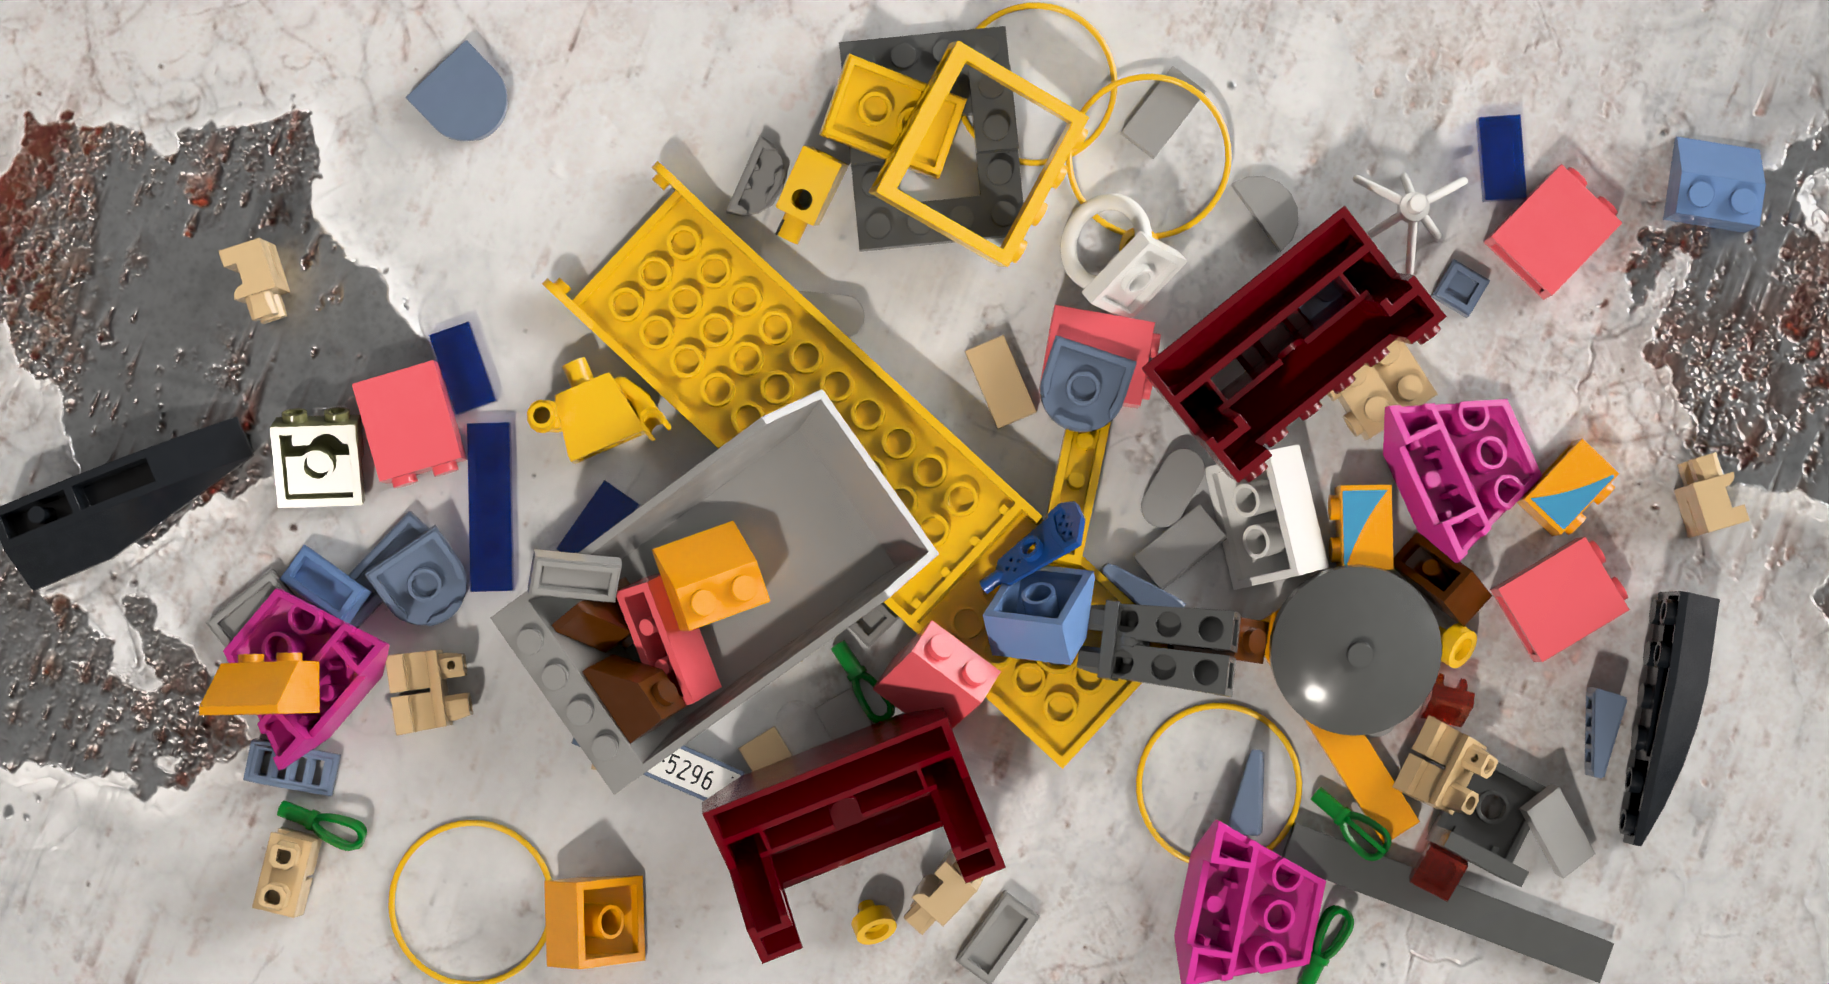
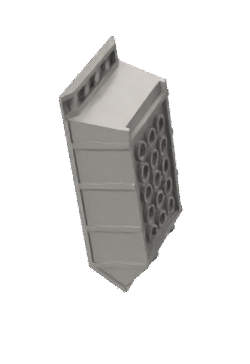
[490,389,939,795]

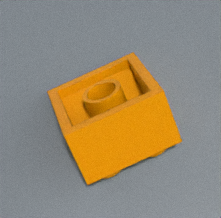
[652,521,770,631]
[199,653,320,715]
[544,875,645,969]

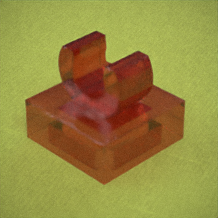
[1421,673,1475,728]
[1409,842,1468,902]

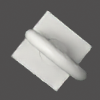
[1060,194,1188,318]

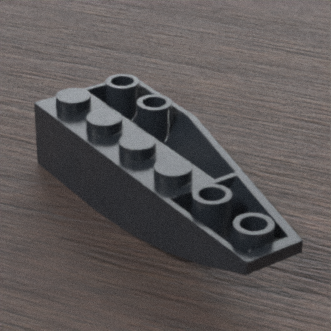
[0,416,254,591]
[1619,591,1720,846]

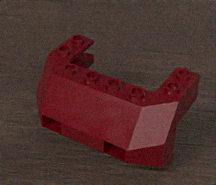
[1142,205,1447,483]
[702,707,1006,964]

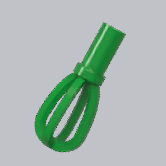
[831,640,895,723]
[1310,787,1392,861]
[277,800,367,851]
[1297,905,1354,984]

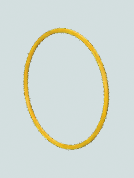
[961,3,1117,166]
[1066,74,1232,239]
[1136,703,1302,864]
[388,820,552,984]

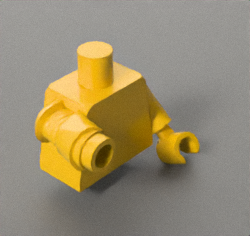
[527,357,671,464]

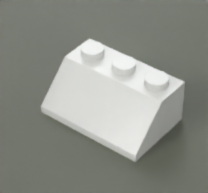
[1205,444,1329,590]

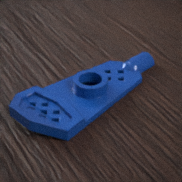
[980,501,1085,594]

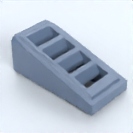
[1099,563,1186,607]
[1585,687,1627,779]
[243,738,341,796]
[1227,750,1265,836]

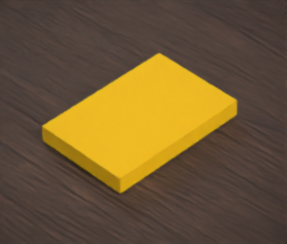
[819,54,967,180]

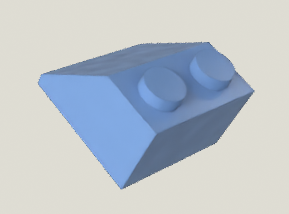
[1663,137,1766,233]
[983,566,1095,665]

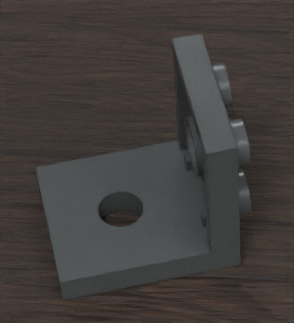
[1426,762,1546,887]

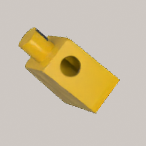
[775,145,849,245]

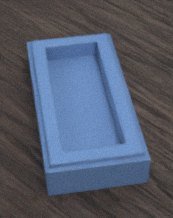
[280,545,371,623]

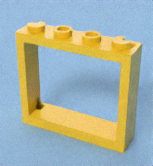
[869,41,1089,267]

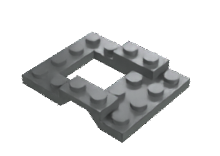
[839,26,1027,252]

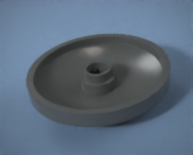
[1269,565,1442,736]

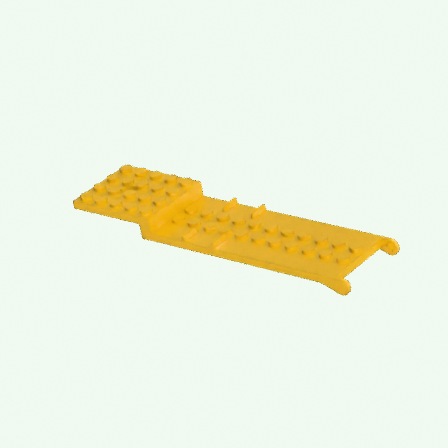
[542,161,1168,769]

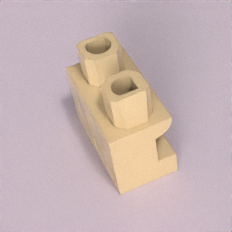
[218,238,290,324]
[1674,452,1750,538]
[386,650,473,736]
[1392,715,1498,816]
[252,827,322,918]
[904,848,985,935]

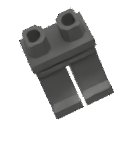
[1077,600,1241,697]

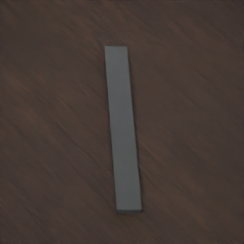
[1282,822,1614,983]

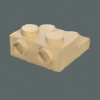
[1327,340,1438,440]

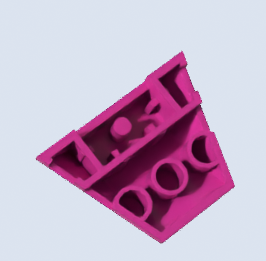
[1383,399,1542,563]
[223,588,390,770]
[1174,819,1326,984]

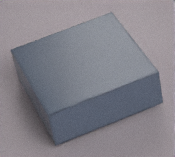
[1431,259,1490,318]

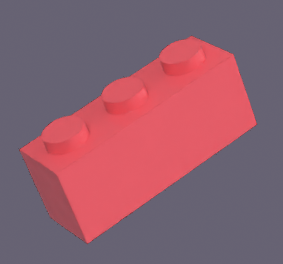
[616,573,722,705]

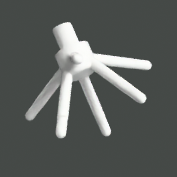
[1353,173,1468,275]

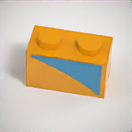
[1517,438,1619,536]
[1328,485,1394,570]

